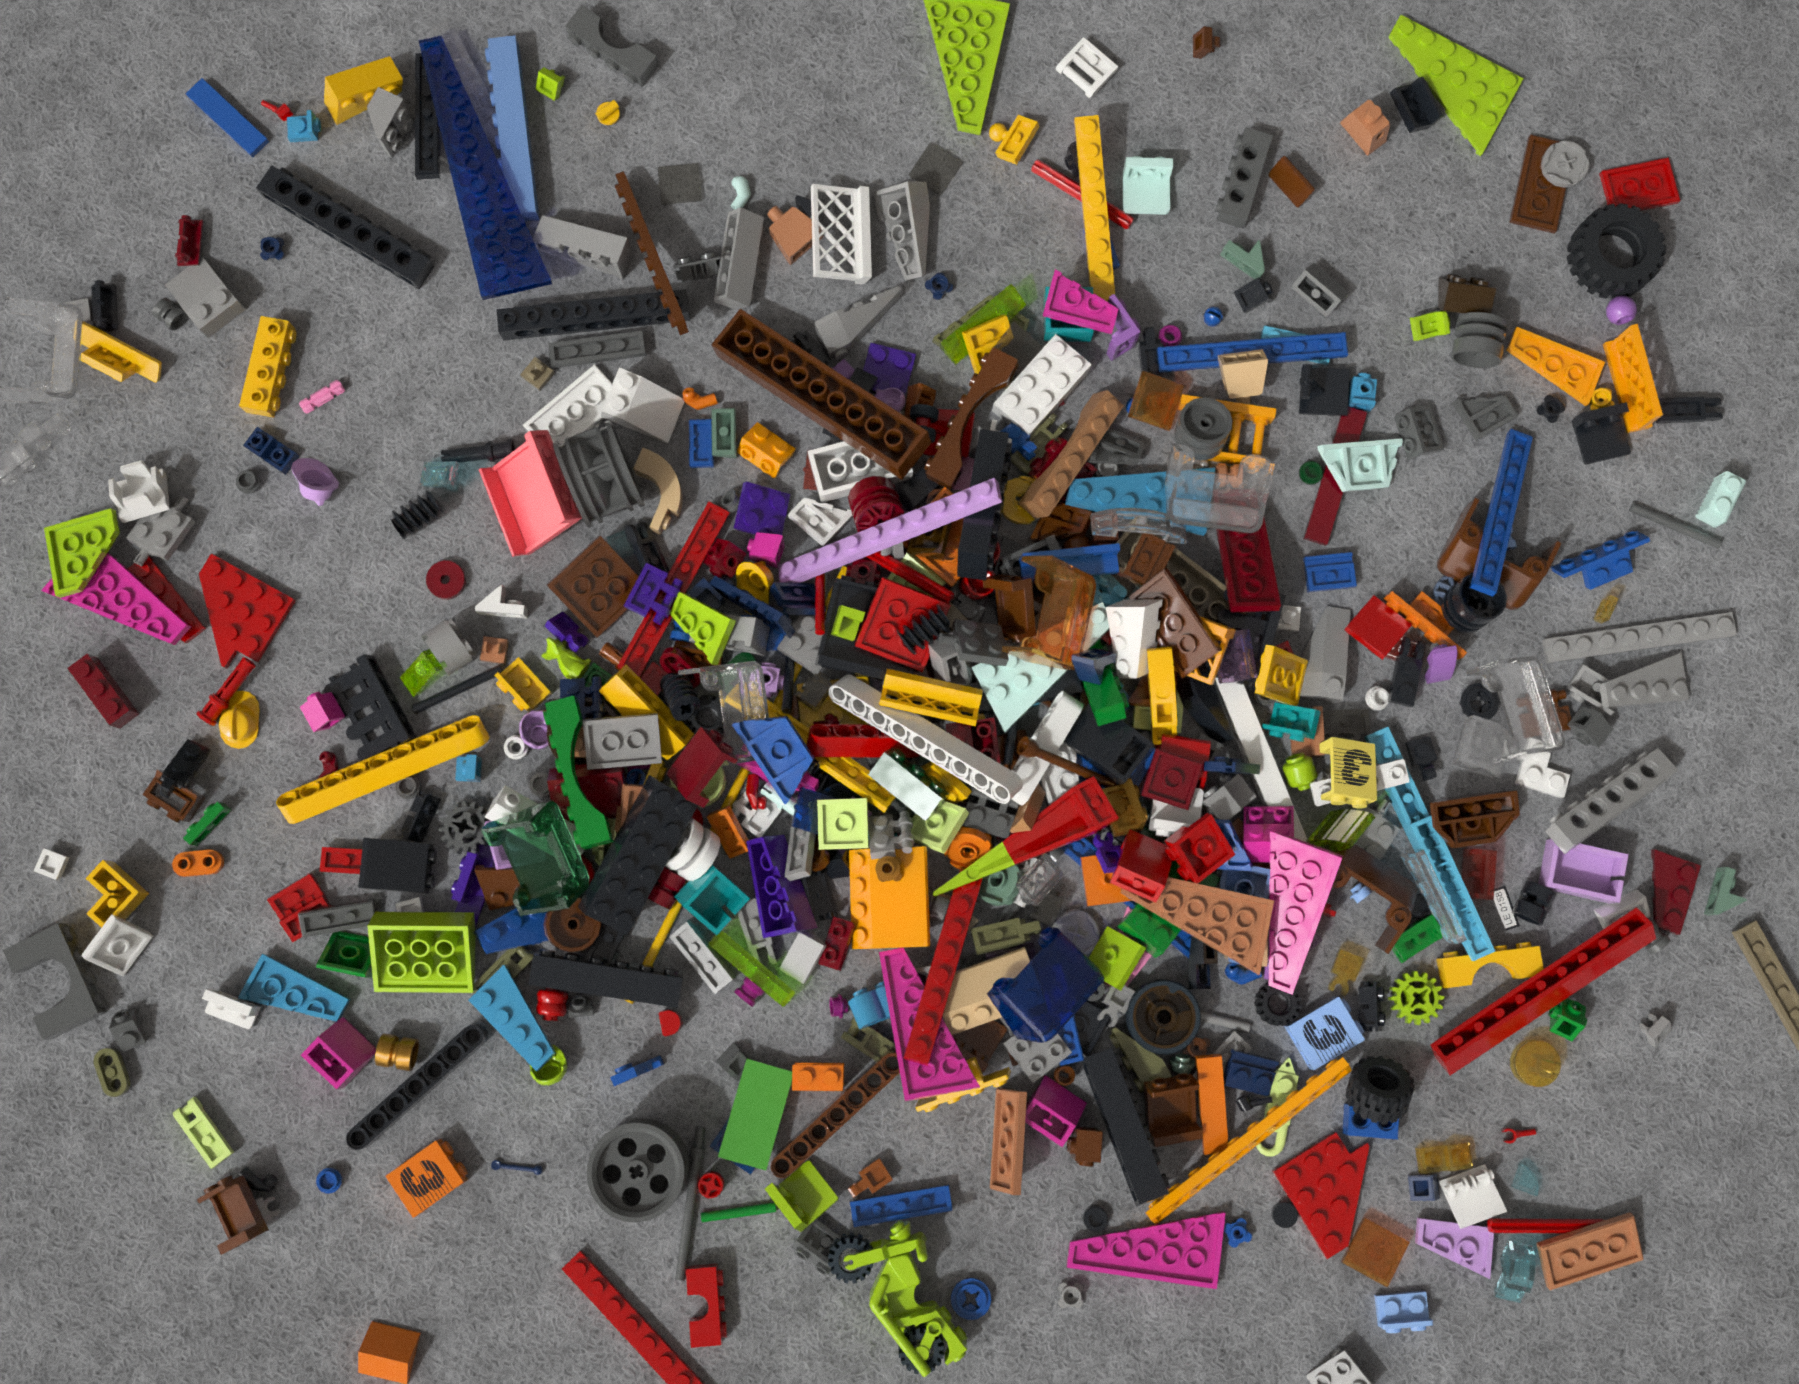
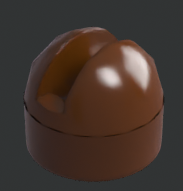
[1054,1065,1075,1086]

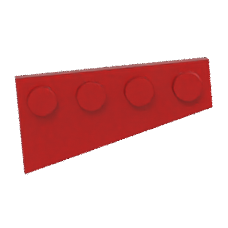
[127,556,206,643]

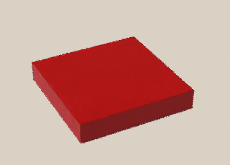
[1344,595,1412,660]

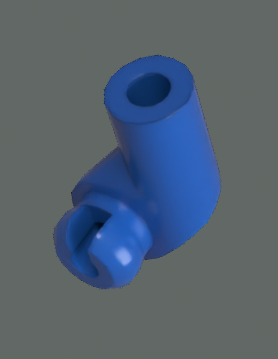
[1225,963,1262,985]

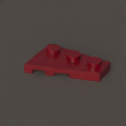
[1651,849,1701,935]

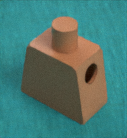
[1340,100,1390,156]
[767,206,824,265]

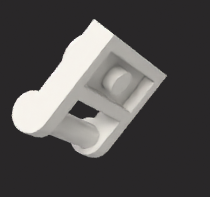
[1056,37,1118,99]

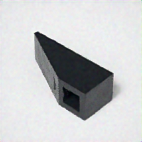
[1177,670,1235,744]

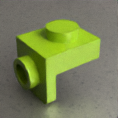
[1410,311,1450,341]

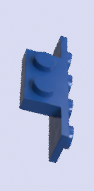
[1551,531,1650,590]

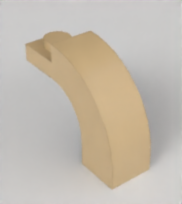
[633,448,683,535]

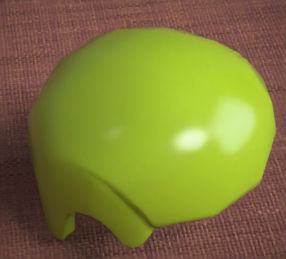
[530,1045,567,1085]

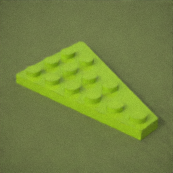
[923,0,1010,135]
[1389,15,1524,156]

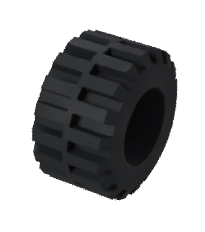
[1345,1056,1415,1124]

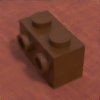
[1067,1126,1103,1167]

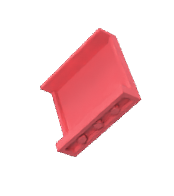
[479,430,582,557]

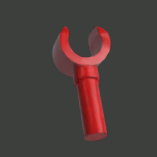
[261,100,293,121]
[1501,1127,1536,1144]

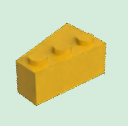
[324,56,403,125]

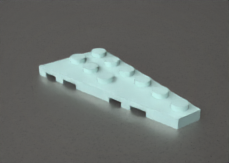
[972,602,1109,733]

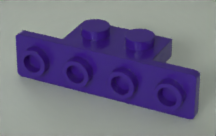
[451,837,495,929]

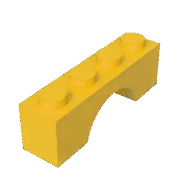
[1436,942,1544,988]

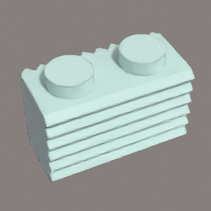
[1695,471,1746,528]

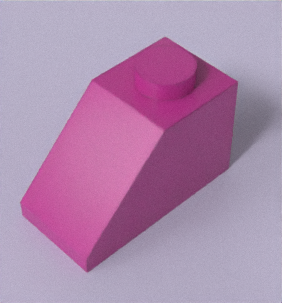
[747,532,785,568]

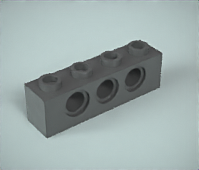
[1215,127,1273,228]

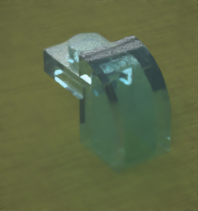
[1494,1240,1536,1303]

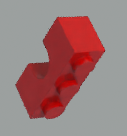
[686,1264,727,1348]

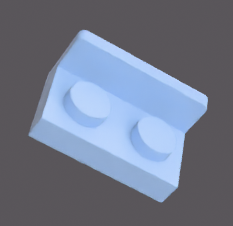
[1374,1291,1433,1333]

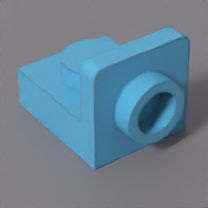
[287,110,321,143]
[455,755,482,782]

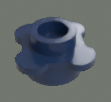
[260,237,284,260]
[925,272,953,300]

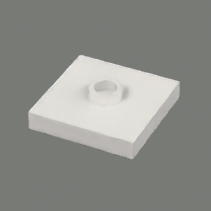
[81,914,153,976]

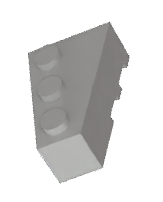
[689,614,770,656]

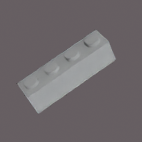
[714,207,764,310]

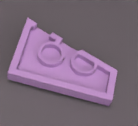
[1415,1217,1494,1279]

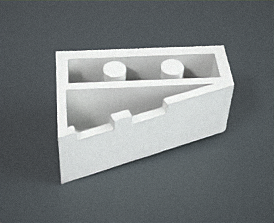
[1106,599,1163,679]

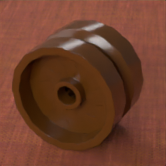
[543,897,601,952]

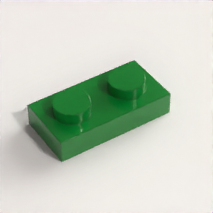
[183,802,231,846]

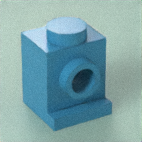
[1348,373,1377,412]

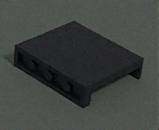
[815,575,914,681]

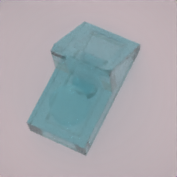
[420,461,462,492]

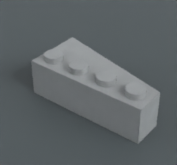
[532,215,633,279]

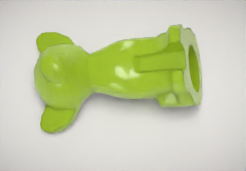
[541,637,591,679]

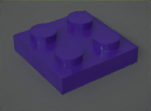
[863,343,916,396]
[734,481,790,535]

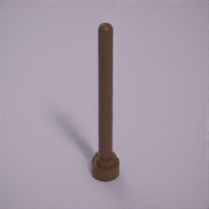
[1017,736,1117,788]

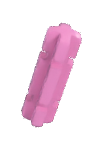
[299,380,345,414]

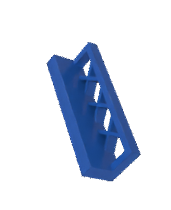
[1019,543,1120,582]

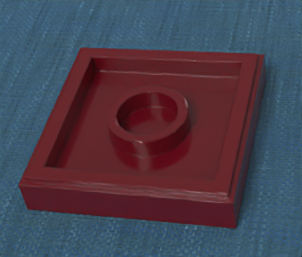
[1141,748,1204,811]

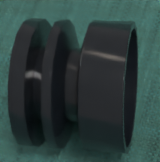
[1441,573,1507,633]

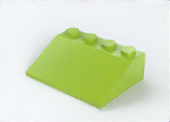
[367,912,476,993]

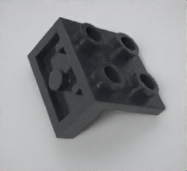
[1571,402,1631,465]

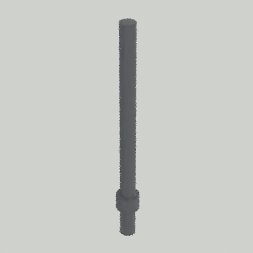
[675,1127,706,1281]

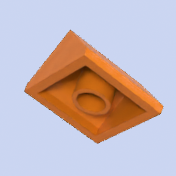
[358,1321,421,1384]

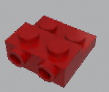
[1164,813,1236,884]

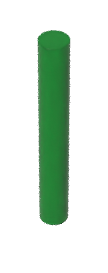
[701,1202,777,1223]

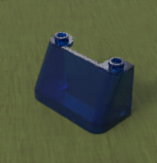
[987,927,1105,1043]

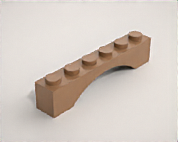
[1018,390,1124,519]

